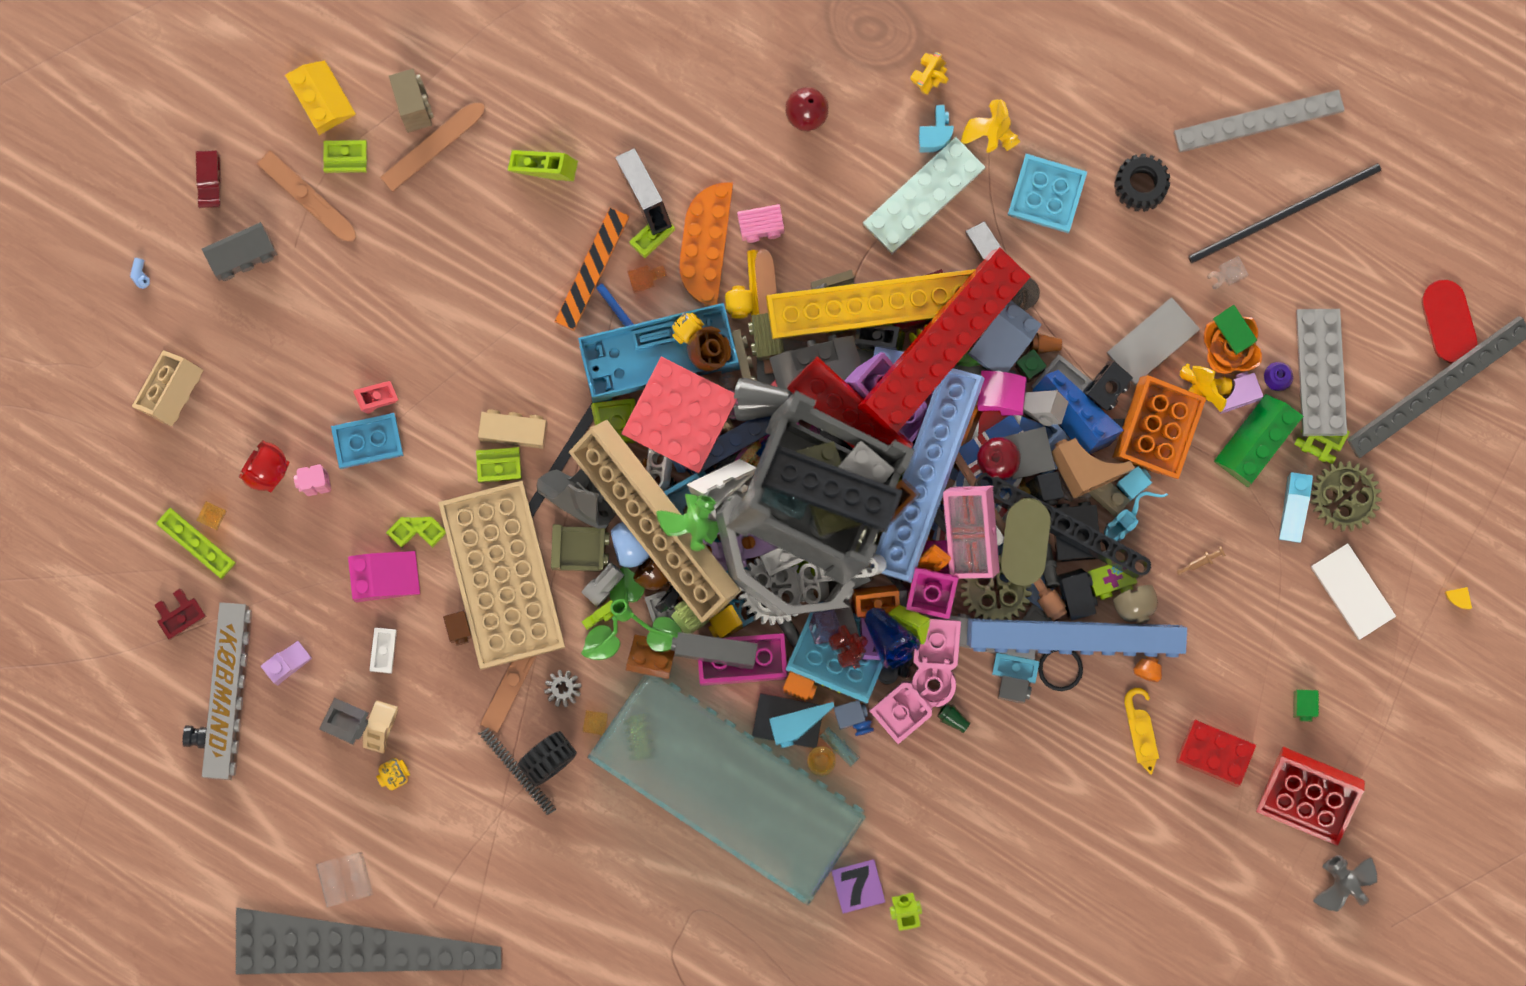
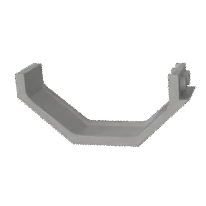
[715,494,855,616]

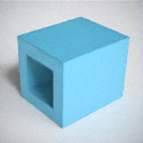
[1116,466,1152,502]

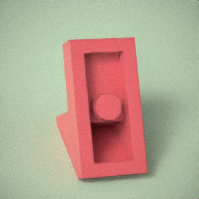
[353,381,398,414]

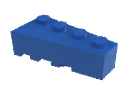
[1032,370,1124,454]

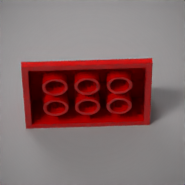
[1256,747,1365,846]

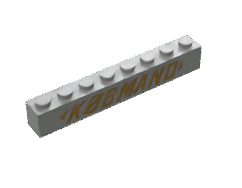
[202,602,252,780]

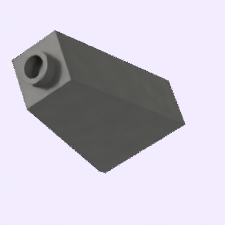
[671,632,758,669]

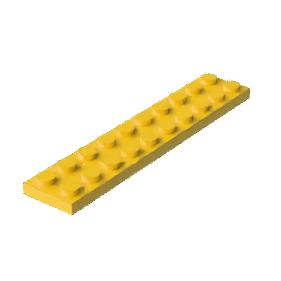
[766,269,975,339]

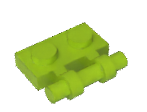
[1294,430,1350,464]

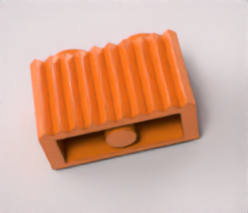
[783,671,818,702]

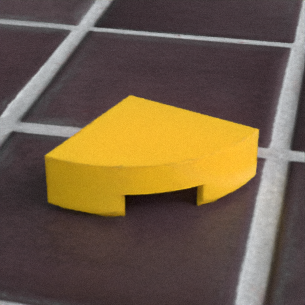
[1445,587,1472,610]

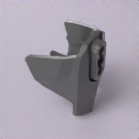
[536,469,616,528]

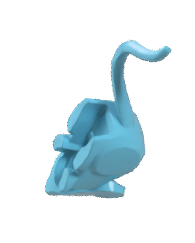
[1104,491,1168,542]

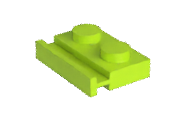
[323,140,367,173]
[476,447,522,483]

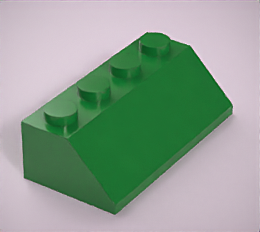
[1213,394,1304,487]

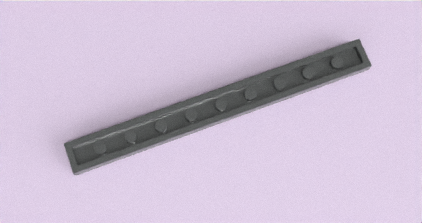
[1347,316,1526,458]

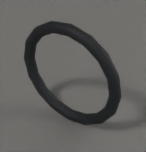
[1038,650,1083,692]

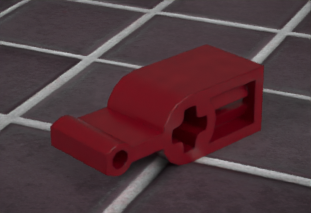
[196,150,221,208]

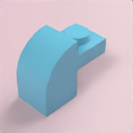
[919,105,954,153]

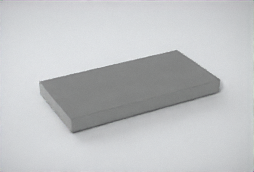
[1106,297,1200,385]

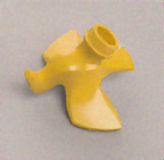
[961,99,1021,153]
[1179,364,1232,412]

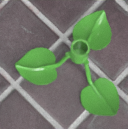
[581,566,683,660]

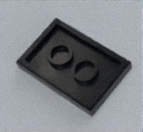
[752,693,822,749]

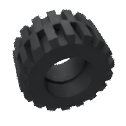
[1114,154,1170,212]
[517,731,577,786]

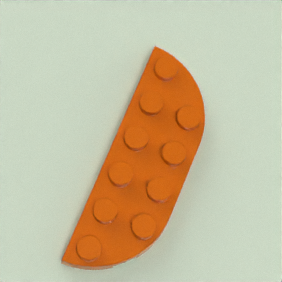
[679,182,733,307]

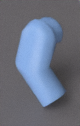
[130,258,150,289]

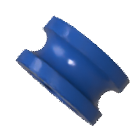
[853,720,874,736]

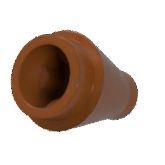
[1029,333,1062,354]

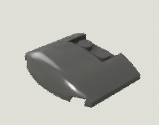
[769,336,861,391]

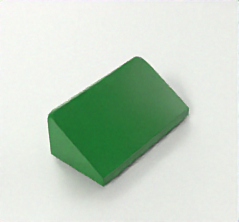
[1213,305,1257,355]

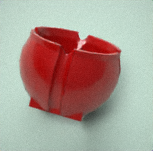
[239,440,290,493]

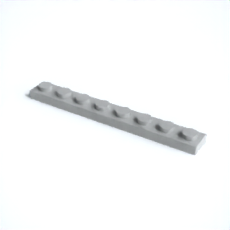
[1174,90,1345,153]

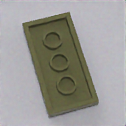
[795,441,861,537]

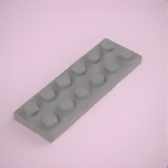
[1296,309,1347,436]

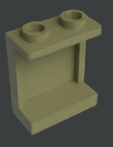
[551,524,610,572]

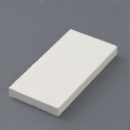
[1311,543,1396,640]

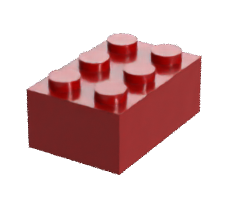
[1176,720,1256,787]

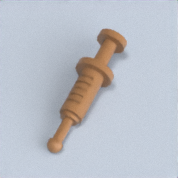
[1177,546,1226,575]

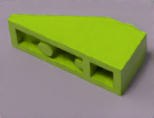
[508,150,578,181]

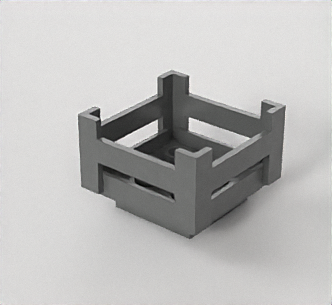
[726,391,914,585]

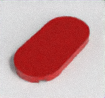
[1422,280,1477,364]

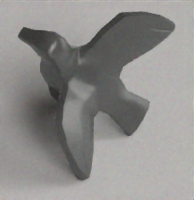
[1313,855,1377,912]

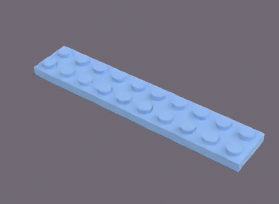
[870,368,985,582]

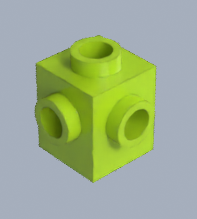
[889,893,922,931]

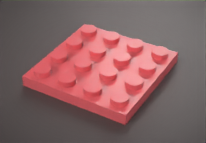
[621,356,738,474]

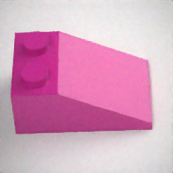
[348,551,420,602]

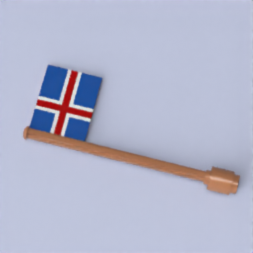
[955,415,1067,621]

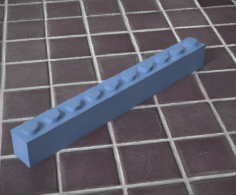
[967,619,1187,657]

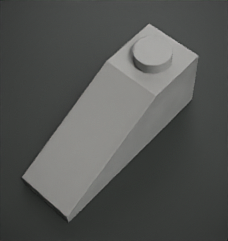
[1023,390,1068,426]

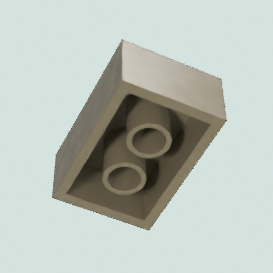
[389,69,434,133]

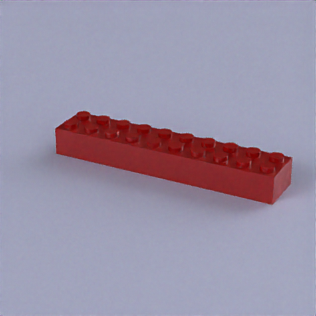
[857,247,1031,437]

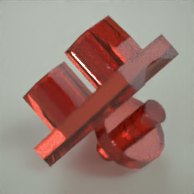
[829,625,868,670]

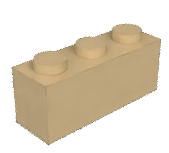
[478,410,547,449]

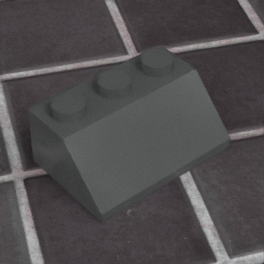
[202,222,278,281]

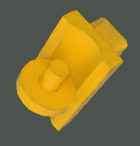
[910,52,949,95]

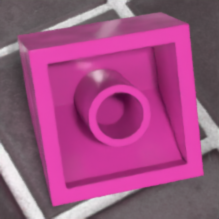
[906,567,959,619]

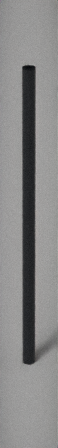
[1188,163,1382,264]

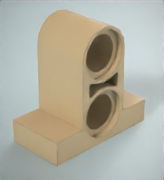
[363,700,398,754]

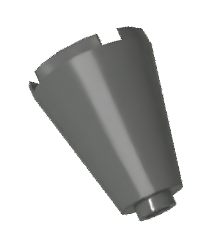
[734,377,793,421]

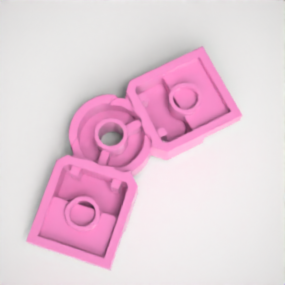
[870,618,961,744]

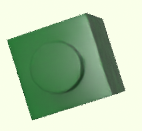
[1293,690,1319,722]

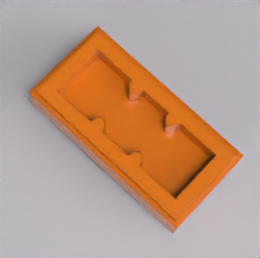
[917,544,951,572]

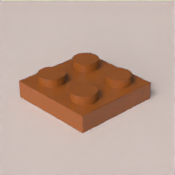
[626,634,675,679]

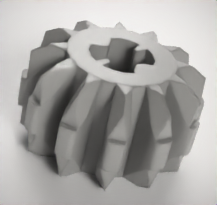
[544,670,582,707]

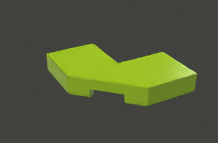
[386,517,446,548]

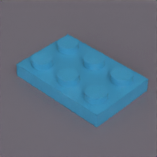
[331,413,404,469]

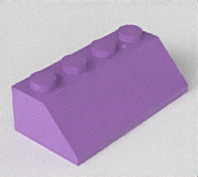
[845,352,928,442]

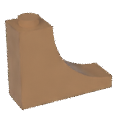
[1052,438,1135,499]

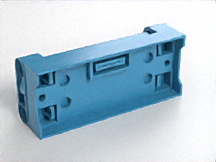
[578,303,740,403]

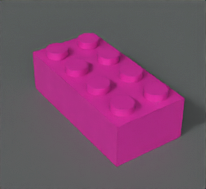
[698,633,787,686]

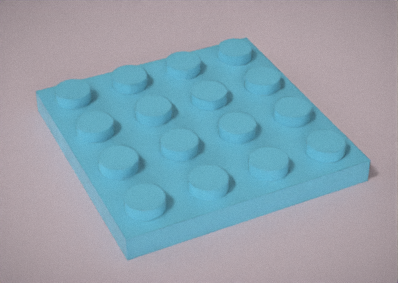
[786,601,885,703]

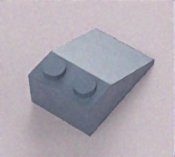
[968,301,1042,373]

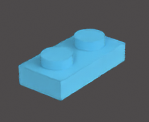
[992,653,1040,684]

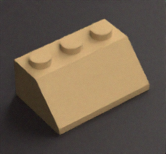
[132,350,203,426]

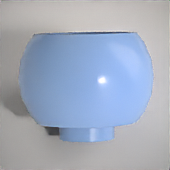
[611,522,650,568]

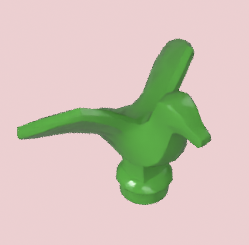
[656,494,719,551]

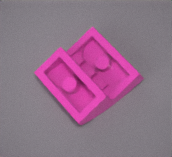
[977,371,1027,416]

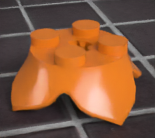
[1204,317,1262,374]

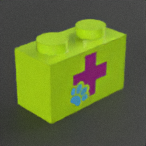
[1087,560,1138,600]

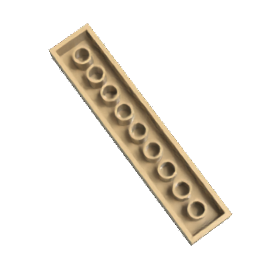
[569,420,741,623]

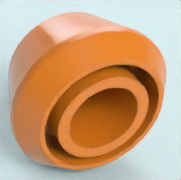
[1133,656,1162,683]

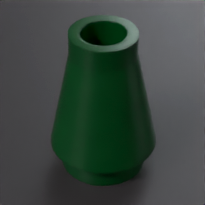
[937,703,970,733]

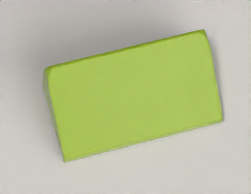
[889,605,930,645]

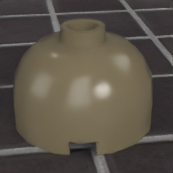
[1113,585,1158,625]

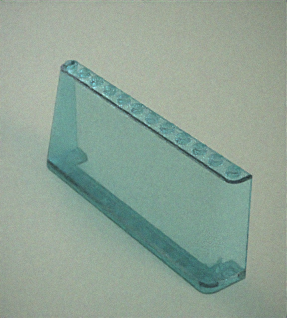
[587,674,866,906]

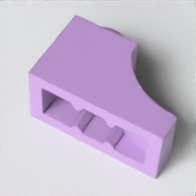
[1218,372,1263,414]
[261,641,312,685]

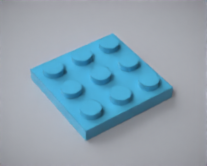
[1008,154,1087,234]

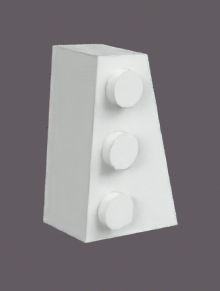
[687,459,756,521]

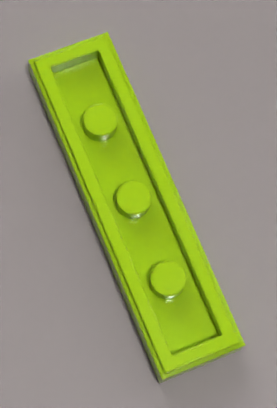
[156,508,236,579]

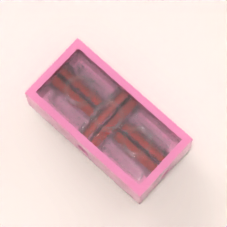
[943,486,1000,578]

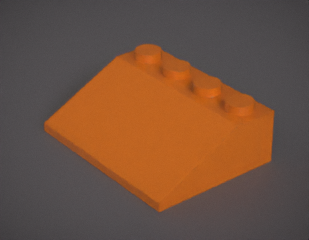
[1112,375,1206,479]

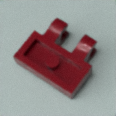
[154,589,207,640]

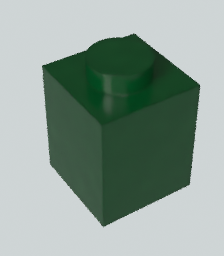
[1015,349,1047,383]

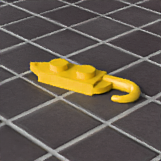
[1124,688,1159,775]

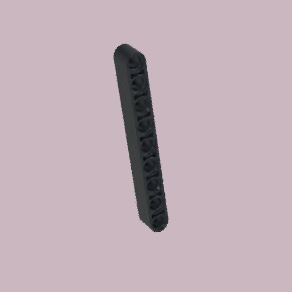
[974,473,1151,579]

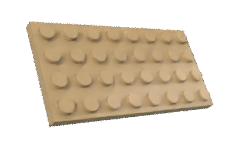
[438,480,565,670]

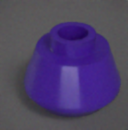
[1264,362,1293,391]

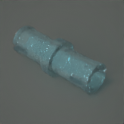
[819,727,860,767]

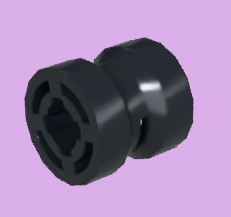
[182,725,207,749]

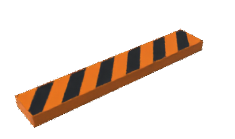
[555,207,630,331]

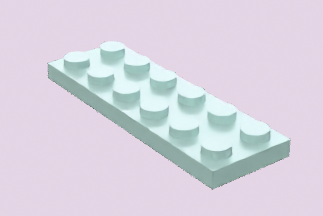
[863,137,985,255]

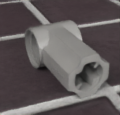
[581,563,624,608]

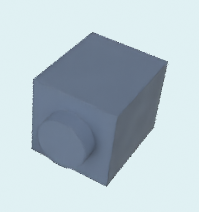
[834,700,868,730]

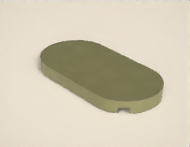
[1001,498,1051,586]

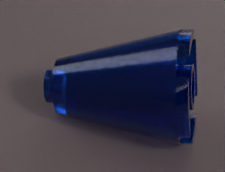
[864,608,920,668]

